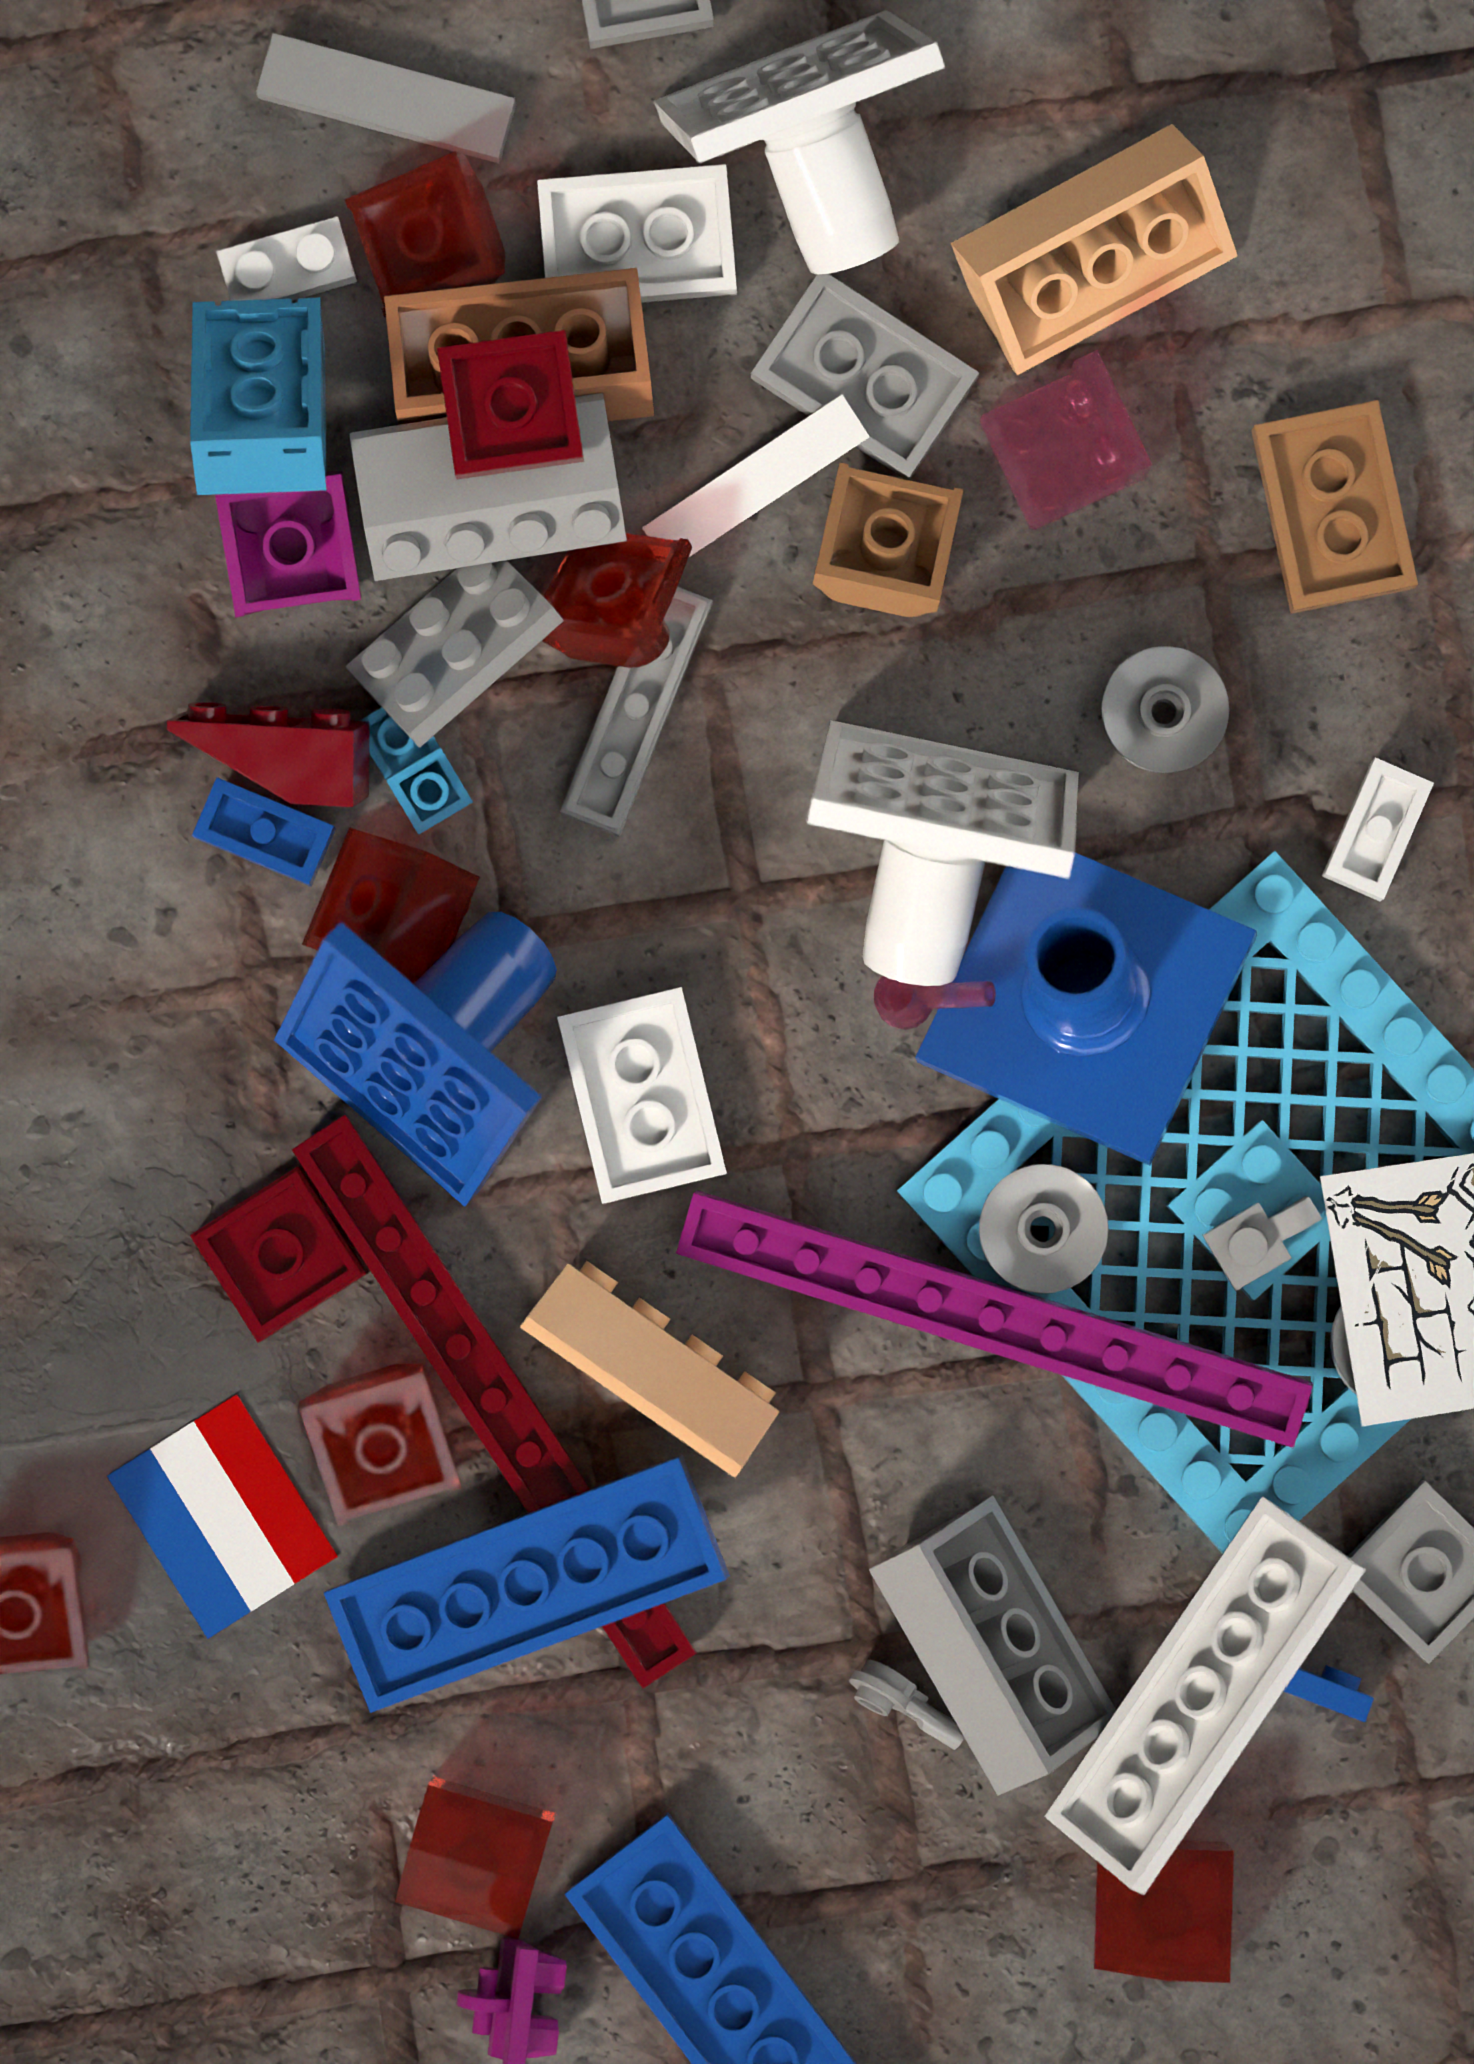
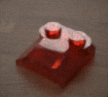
[344,151,505,318]
[542,533,692,668]
[299,1363,462,1526]
[0,1532,90,1674]

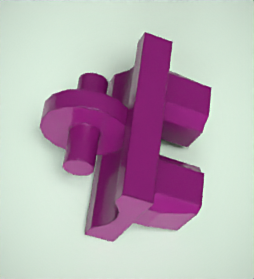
[456,1938,567,2064]

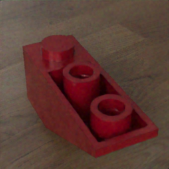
[167,702,370,807]

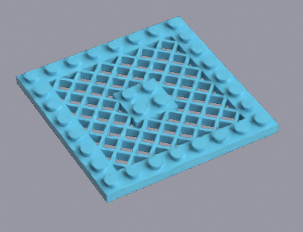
[896,851,1474,1554]

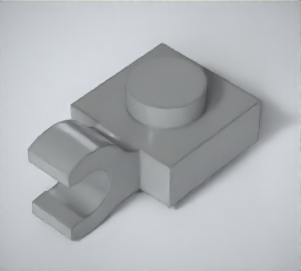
[1202,1196,1322,1291]

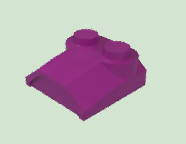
[215,471,362,618]

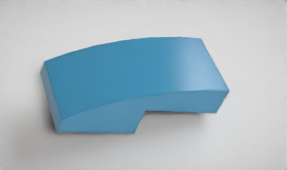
[360,707,473,835]

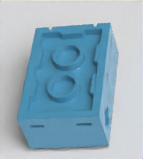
[190,297,326,495]

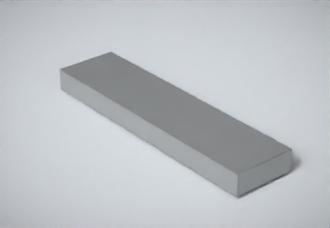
[256,33,516,164]
[560,578,713,837]

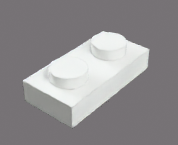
[217,216,357,301]
[1322,758,1434,901]

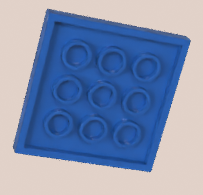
[915,852,1257,1166]
[274,912,557,1207]

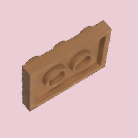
[1251,400,1418,614]

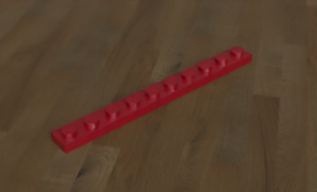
[291,1115,697,1689]

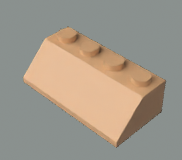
[951,124,1237,375]
[520,1261,780,1478]

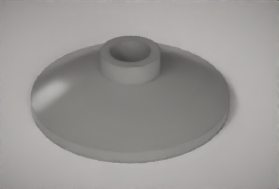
[1101,646,1229,773]
[979,1164,1108,1293]

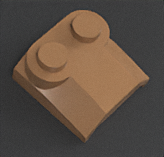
[813,463,963,617]

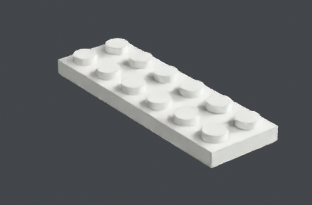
[1044,1496,1365,1895]

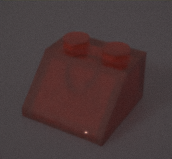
[302,827,480,984]
[395,1776,556,1939]
[1093,1840,1234,1983]

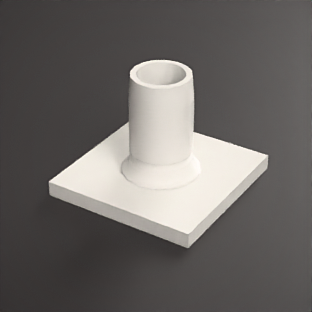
[654,10,945,274]
[807,720,1079,986]

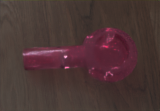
[873,976,996,1030]

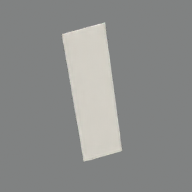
[642,395,870,570]

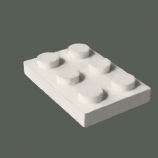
[537,164,737,302]
[557,987,727,1204]

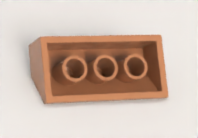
[384,268,654,425]

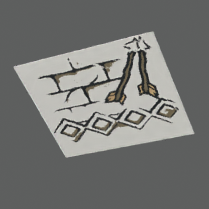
[1320,1153,1474,1426]

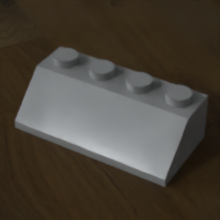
[350,393,627,581]
[869,1495,1116,1795]

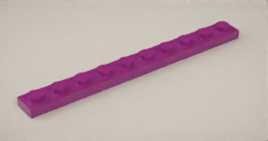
[676,1190,1313,1448]

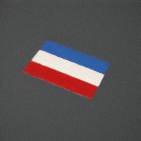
[107,1394,338,1639]

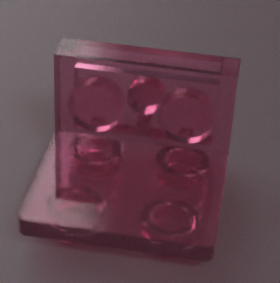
[979,350,1152,530]

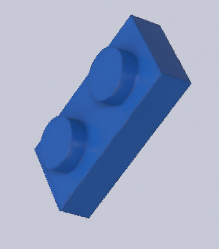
[192,777,336,887]
[1284,1665,1374,1722]

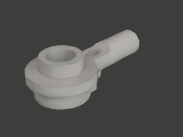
[849,1659,964,1750]

